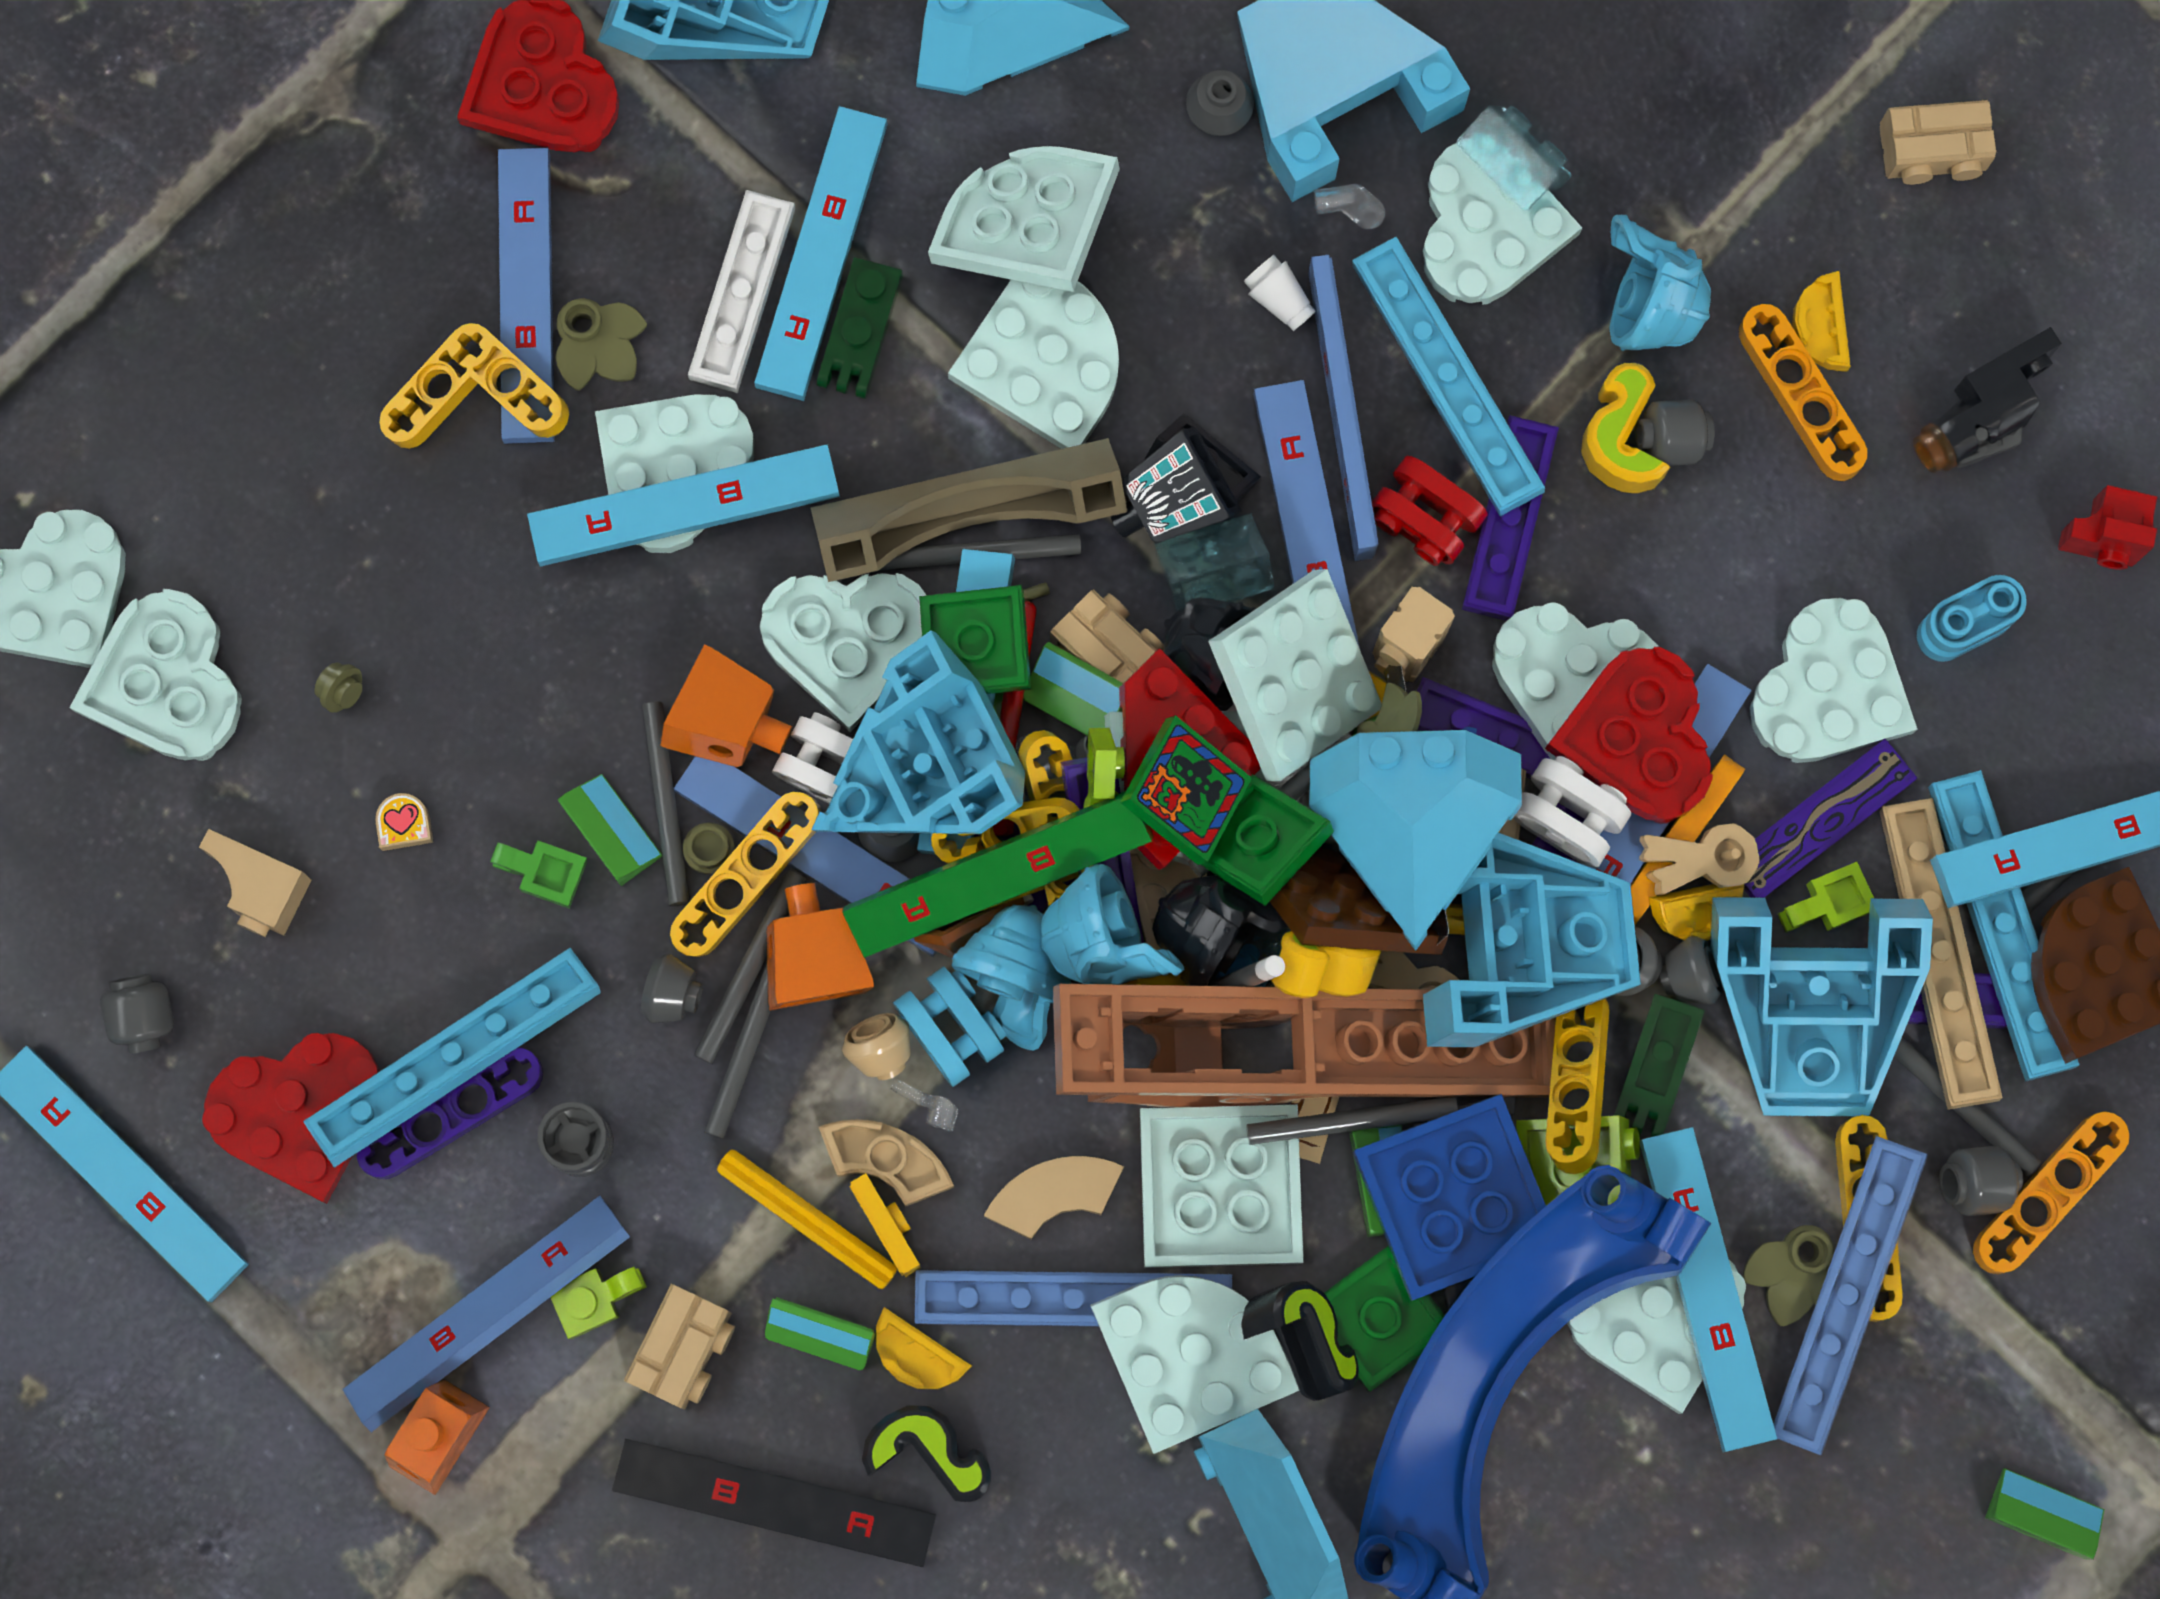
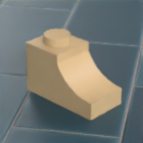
[199,829,312,937]

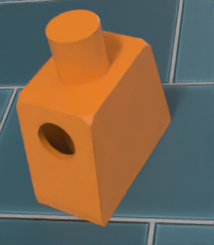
[660,644,793,767]
[767,883,874,1011]
[384,1380,490,1495]

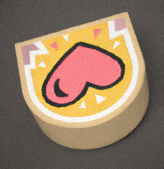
[375,793,433,851]

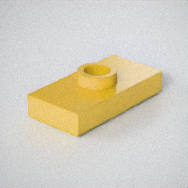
[849,1173,921,1278]

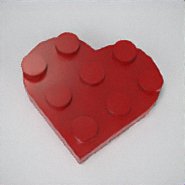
[457,0,620,152]
[1545,647,1713,824]
[202,1033,380,1204]

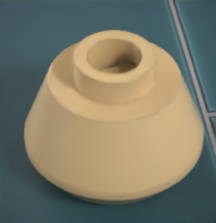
[842,1013,911,1080]

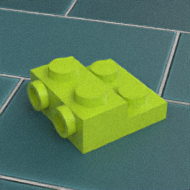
[1516,1115,1640,1205]

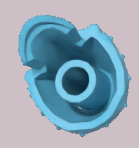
[1609,214,1711,351]
[1041,864,1185,985]
[951,905,1071,1051]

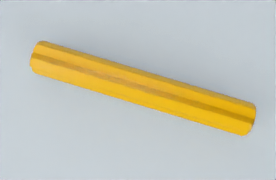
[717,1149,897,1289]

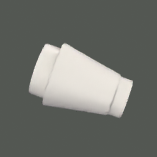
[1244,255,1316,331]

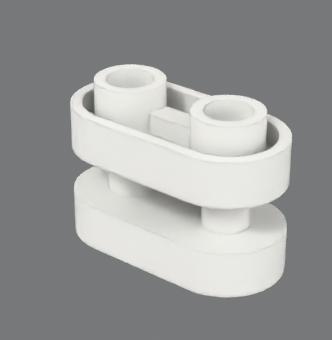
[772,712,853,804]
[1513,756,1631,868]

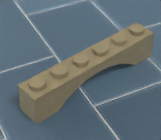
[811,438,1127,582]

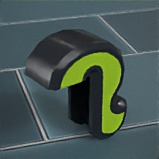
[1241,1281,1359,1401]
[862,1405,991,1502]

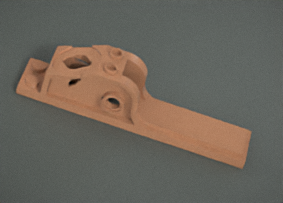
[1053,984,1555,1108]

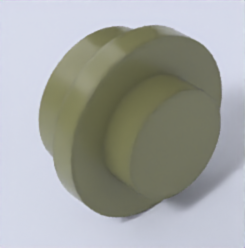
[314,662,362,713]
[683,822,735,875]

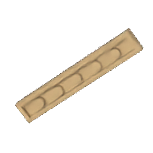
[1879,798,2003,1110]

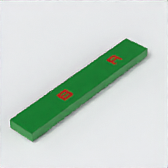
[842,791,1153,958]

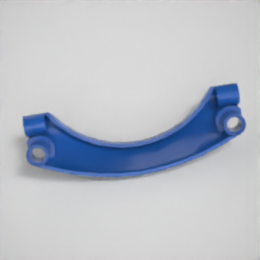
[1354,1165,1711,1599]

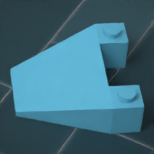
[598,0,829,60]
[1237,0,1470,202]
[1423,832,1641,1047]
[1710,897,1933,1117]
[1194,1409,1348,1599]

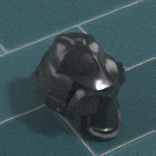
[1163,597,1256,706]
[1152,875,1288,986]

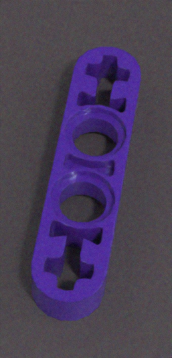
[357,1048,543,1179]

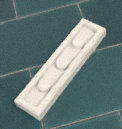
[688,190,795,393]

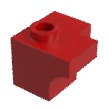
[2058,485,2157,570]

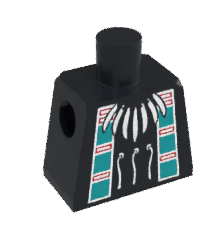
[1110,426,1242,544]

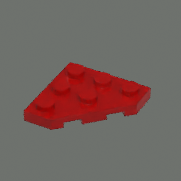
[1119,648,1261,870]

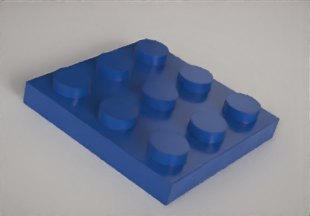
[1352,1094,1546,1301]

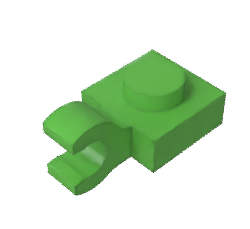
[490,840,588,909]

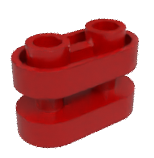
[1372,455,1488,566]

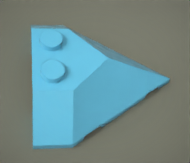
[916,0,1130,96]
[811,631,1025,834]
[1309,730,1522,951]

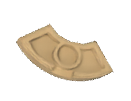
[819,1119,954,1206]
[984,1156,1124,1240]

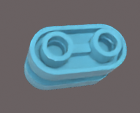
[1917,575,2027,662]
[892,966,1007,1087]

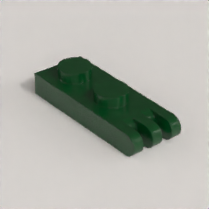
[817,257,903,399]
[1614,993,1705,1137]

